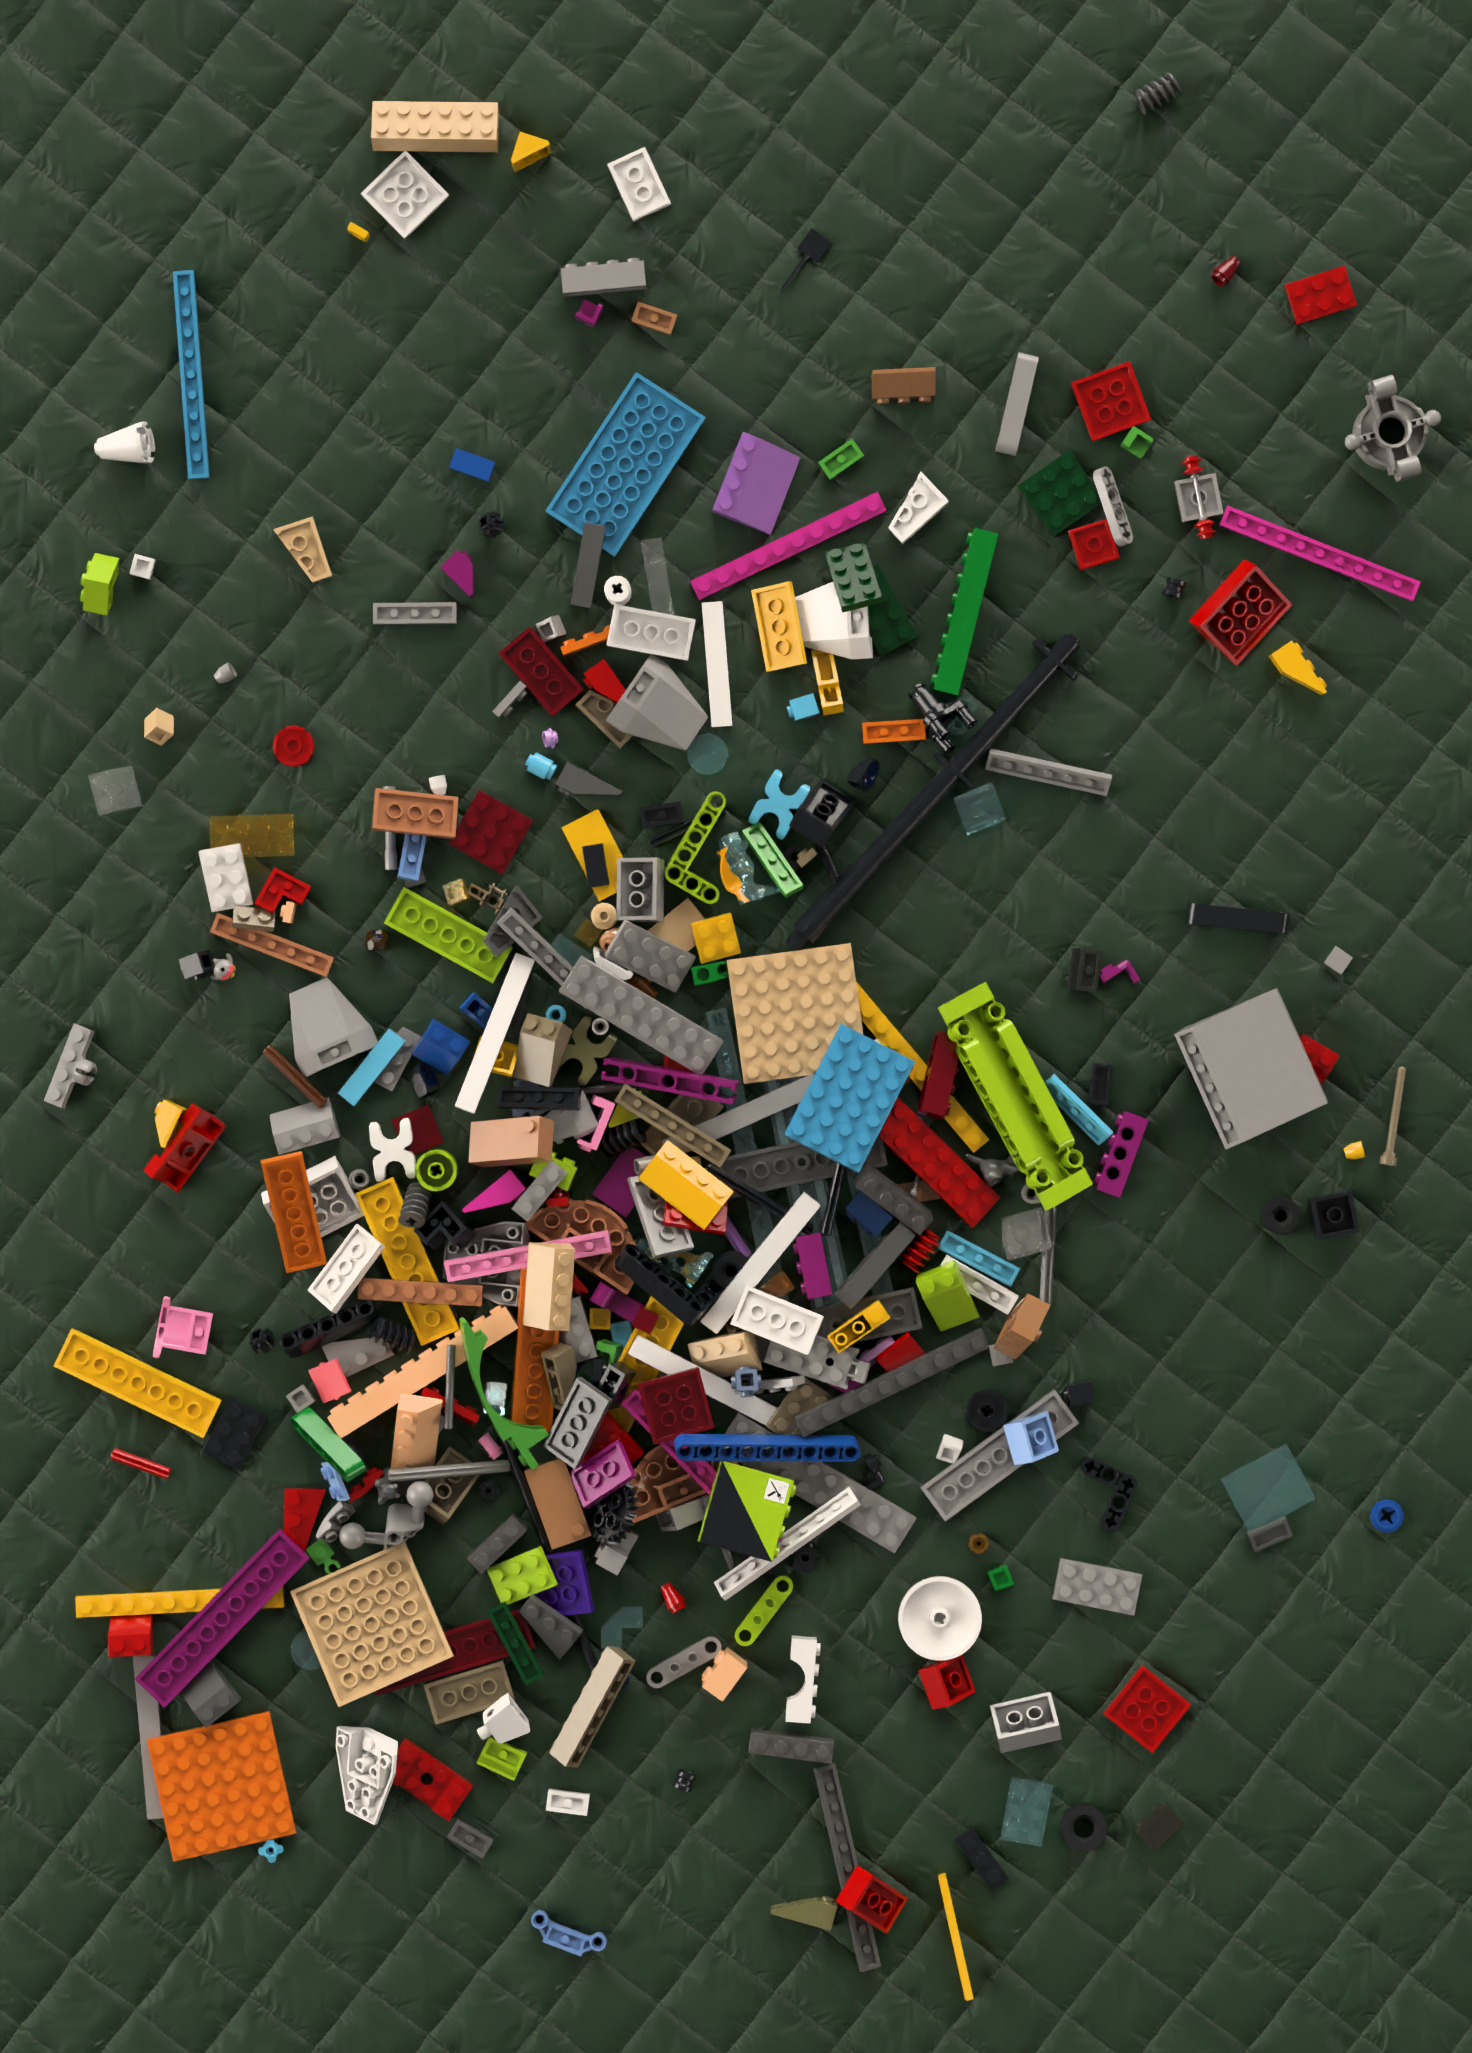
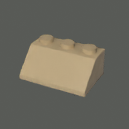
[688,1330,763,1378]

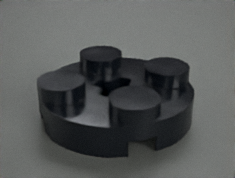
[966,1389,1008,1432]

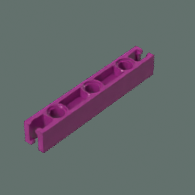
[601,1056,739,1104]

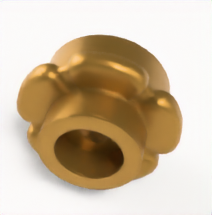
[968,1533,989,1554]

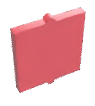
[308,1358,351,1404]

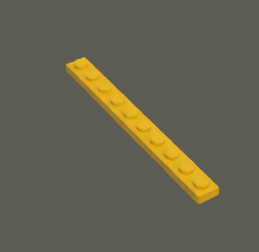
[856,982,989,1153]
[75,1586,285,1618]

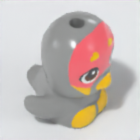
[210,953,236,981]

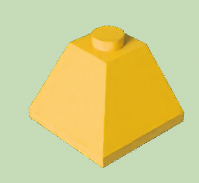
[154,1100,187,1148]

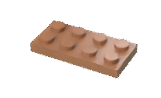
[372,788,458,839]

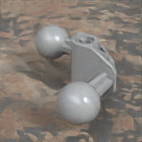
[339,1481,433,1550]

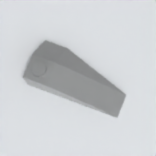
[544,1090,598,1144]

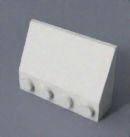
[261,1156,364,1237]

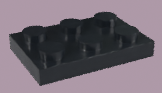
[202,1396,269,1471]

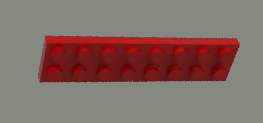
[878,1097,1001,1228]

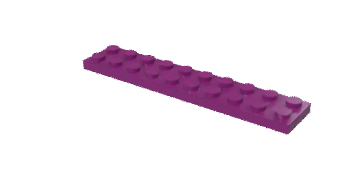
[135,1529,310,1708]

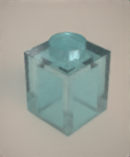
[484,1382,507,1415]

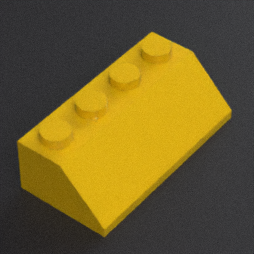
[638,1140,734,1230]

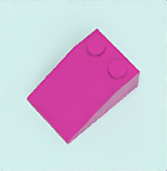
[462,1168,528,1213]

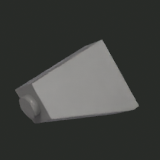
[656,1493,709,1531]

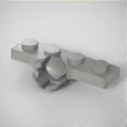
[44,1023,97,1109]

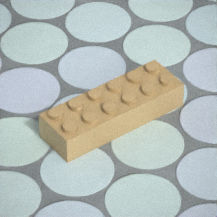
[371,101,499,152]

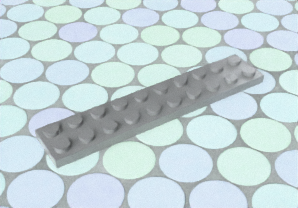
[722,1411,916,1553]

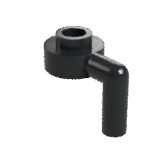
[863,1453,885,1490]

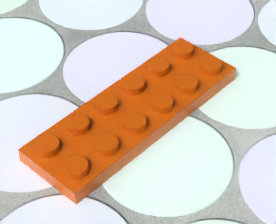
[260,1151,327,1273]

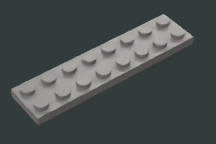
[559,955,723,1074]
[920,1389,1079,1521]

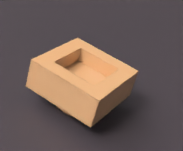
[280,901,297,924]

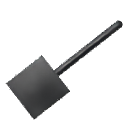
[780,228,832,292]

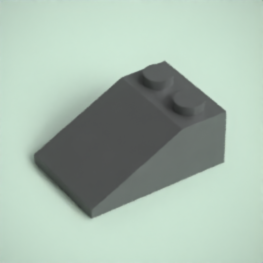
[180,1660,242,1728]

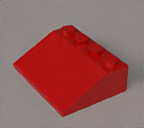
[1189,559,1292,666]

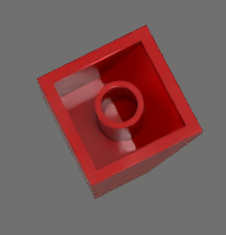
[108,1614,154,1658]
[918,1654,976,1710]

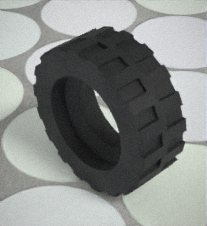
[1060,1803,1107,1852]

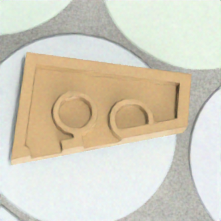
[273,516,333,583]

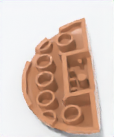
[526,1199,636,1295]
[630,1445,739,1523]

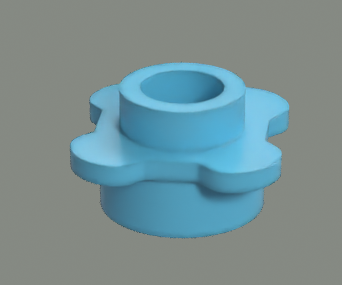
[258,1839,283,1863]

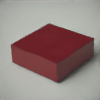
[631,1306,660,1335]

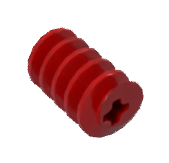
[901,1228,942,1274]

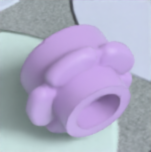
[542,728,558,748]

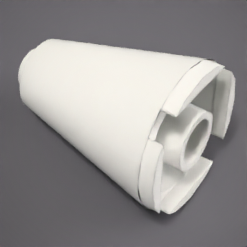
[94,422,155,464]

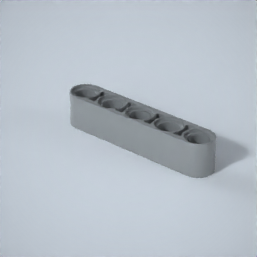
[995,352,1039,456]

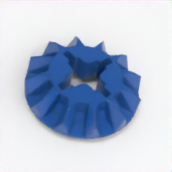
[1370,1499,1404,1533]

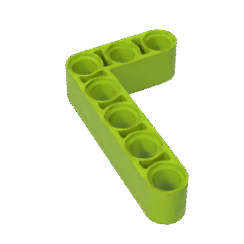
[664,791,726,904]

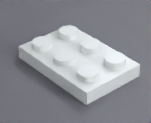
[199,843,253,912]

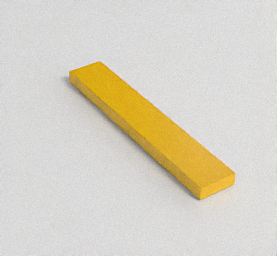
[938,1873,974,2001]

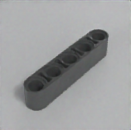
[834,1220,916,1309]

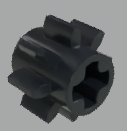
[478,512,504,538]
[249,1328,276,1354]

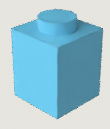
[786,693,819,722]

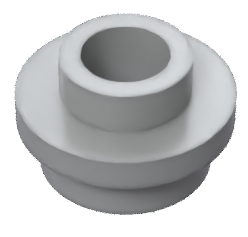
[349,1169,370,1190]

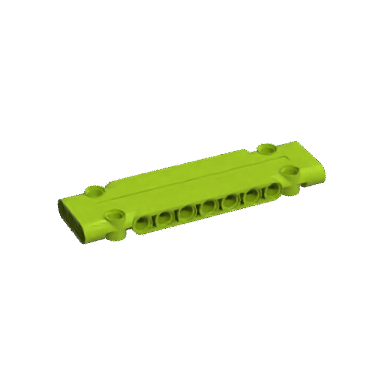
[938,982,1093,1211]

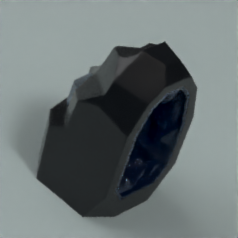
[846,757,880,792]
[412,1062,441,1100]

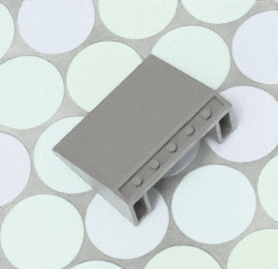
[1174,988,1328,1149]

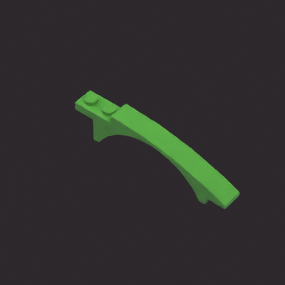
[459,1317,549,1470]

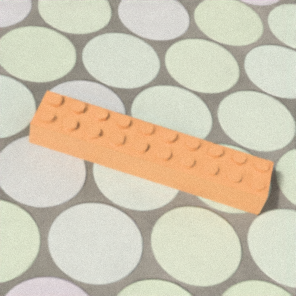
[327,1305,518,1438]

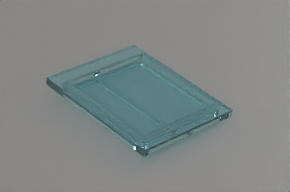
[1221,1444,1316,1531]

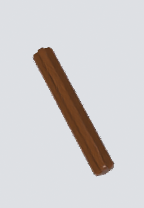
[263,1045,327,1108]

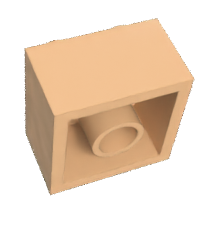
[701,1647,747,1702]

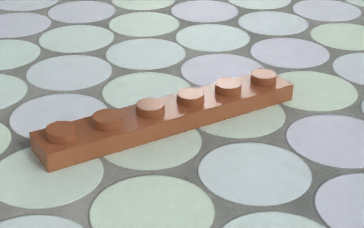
[210,913,334,977]
[358,1278,484,1306]

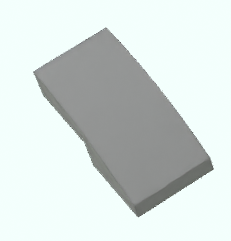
[316,1501,356,1543]

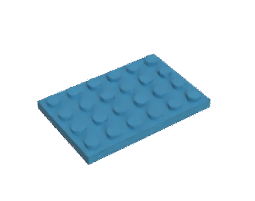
[784,1024,915,1173]

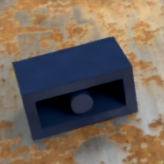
[845,1191,893,1236]

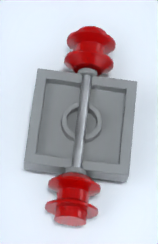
[1174,455,1224,540]

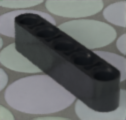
[1186,903,1290,934]
[279,1299,379,1358]

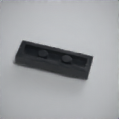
[955,1827,1009,1890]

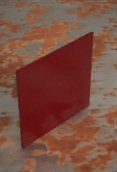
[391,1104,444,1155]

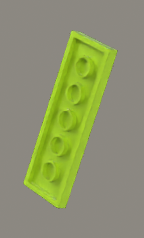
[384,887,513,983]

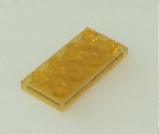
[210,814,295,857]

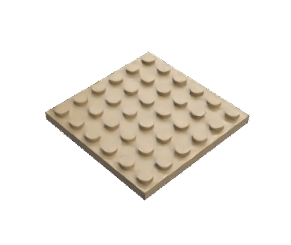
[727,943,863,1084]
[290,1541,454,1707]

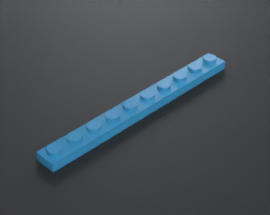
[173,270,210,480]

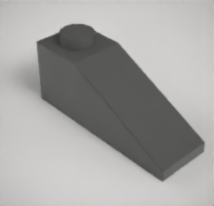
[556,762,623,796]

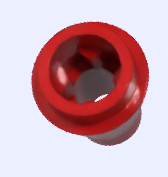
[660,1582,687,1614]

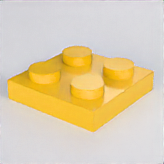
[690,912,741,964]

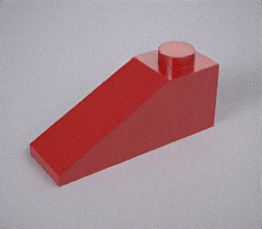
[583,659,626,703]

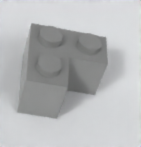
[594,1529,639,1575]

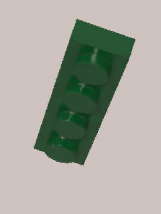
[487,1601,544,1686]

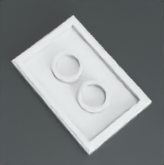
[607,147,671,222]

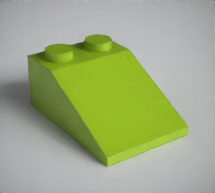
[916,1260,979,1332]

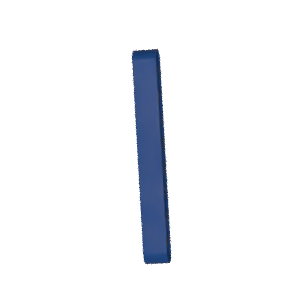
[674,1434,861,1462]

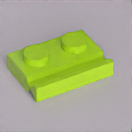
[477,1735,527,1781]

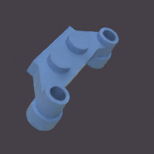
[531,1910,607,1956]

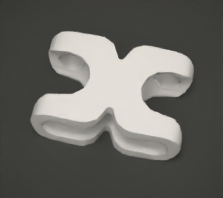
[369,1118,416,1182]

